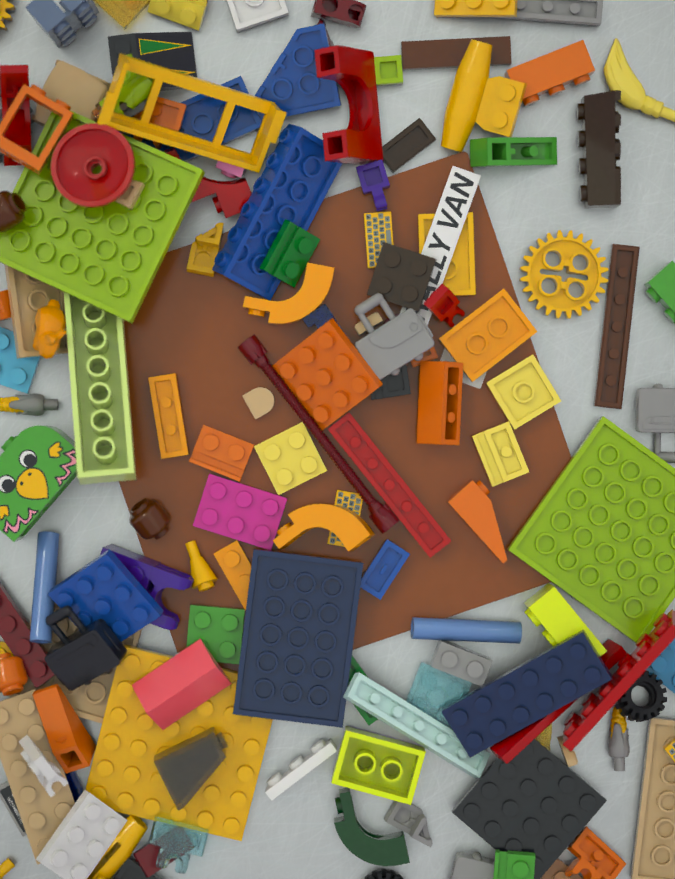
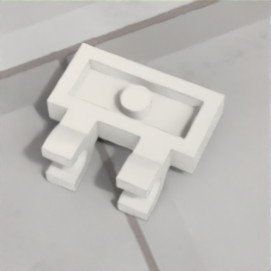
[18,735,68,797]

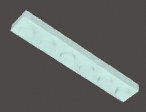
[343,672,491,778]

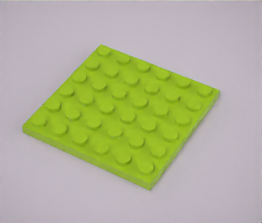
[0,111,205,324]
[507,416,675,643]

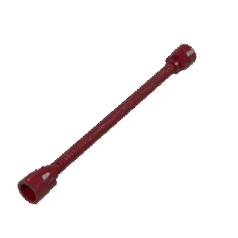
[238,334,399,534]

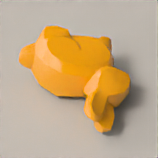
[32,299,67,359]

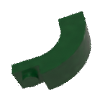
[334,788,410,866]

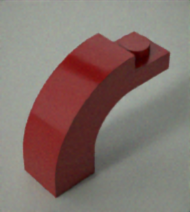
[0,65,32,166]

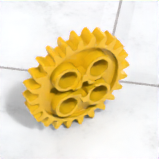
[519,230,609,319]

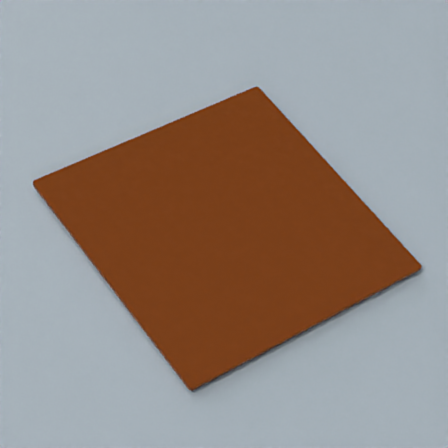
[119,152,571,672]

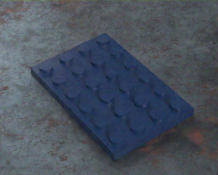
[233,549,363,728]

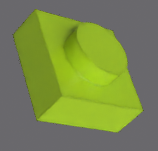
[374,55,403,86]

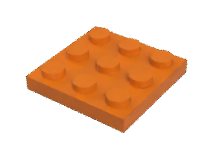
[272,318,383,431]

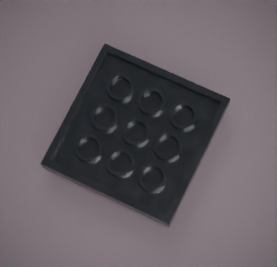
[452,739,607,879]

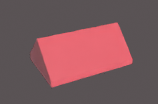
[132,638,231,730]

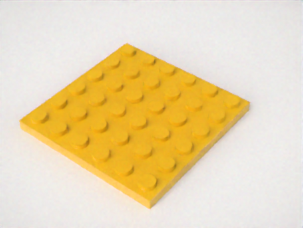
[85,644,273,841]

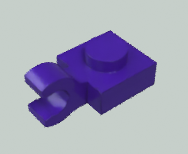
[356,159,390,212]

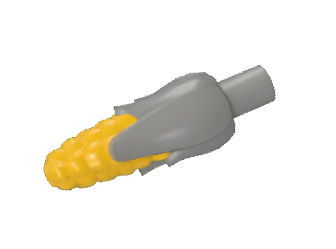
[0,394,58,416]
[608,707,630,771]

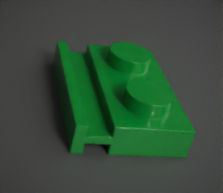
[260,219,320,288]

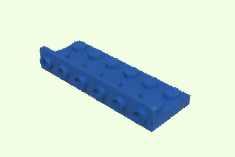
[212,124,343,301]

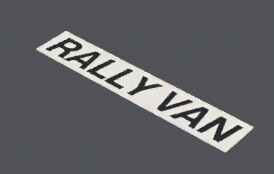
[400,166,481,325]

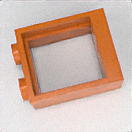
[0,84,73,175]

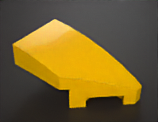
[187,222,224,277]

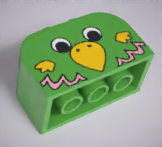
[0,426,77,542]

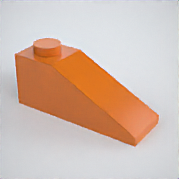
[447,480,507,564]

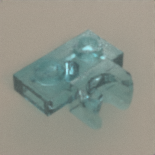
[148,817,209,874]

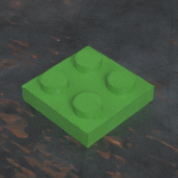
[186,604,245,664]

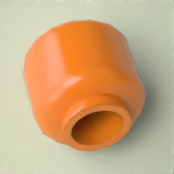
[0,653,28,696]

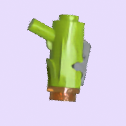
[91,54,154,120]

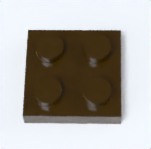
[367,242,437,312]

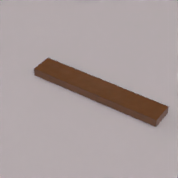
[593,244,640,409]

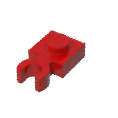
[423,284,465,327]

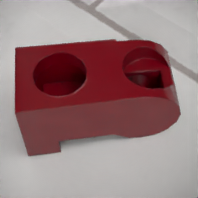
[311,0,366,28]

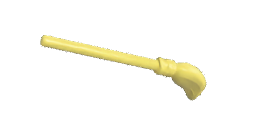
[604,38,675,122]

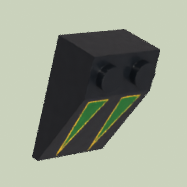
[108,32,197,91]

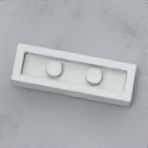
[265,738,337,801]

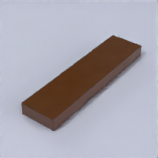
[401,36,512,70]

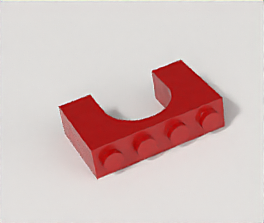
[315,45,384,165]

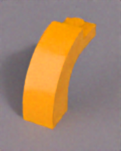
[243,263,334,325]
[273,504,375,552]

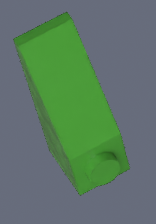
[470,137,557,167]

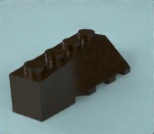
[576,90,621,208]

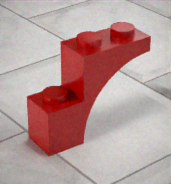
[164,147,252,218]

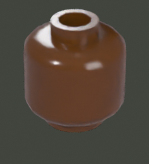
[0,191,26,232]
[129,498,170,540]

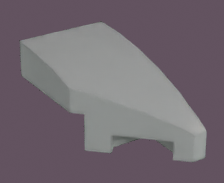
[384,801,433,847]

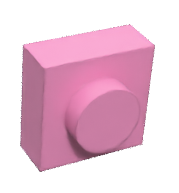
[216,161,247,178]

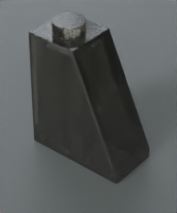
[154,727,228,811]

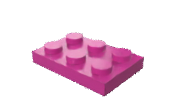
[193,474,288,550]

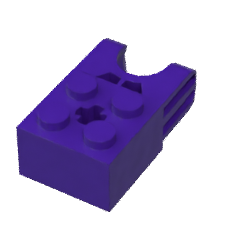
[100,544,194,630]

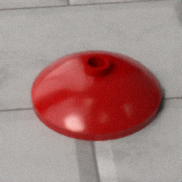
[51,123,135,208]

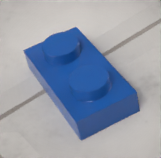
[360,539,410,600]

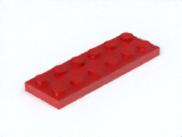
[563,609,675,751]

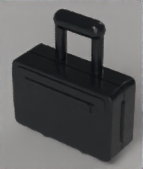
[44,605,127,691]

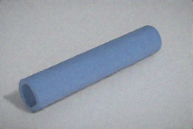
[30,531,60,644]
[410,617,522,644]

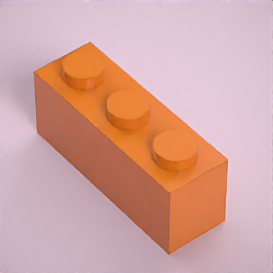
[504,40,595,106]
[417,361,463,445]

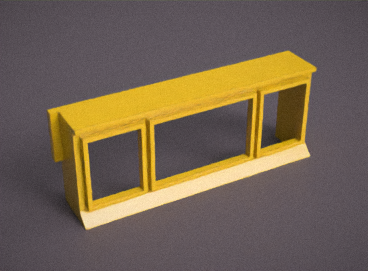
[97,53,287,173]

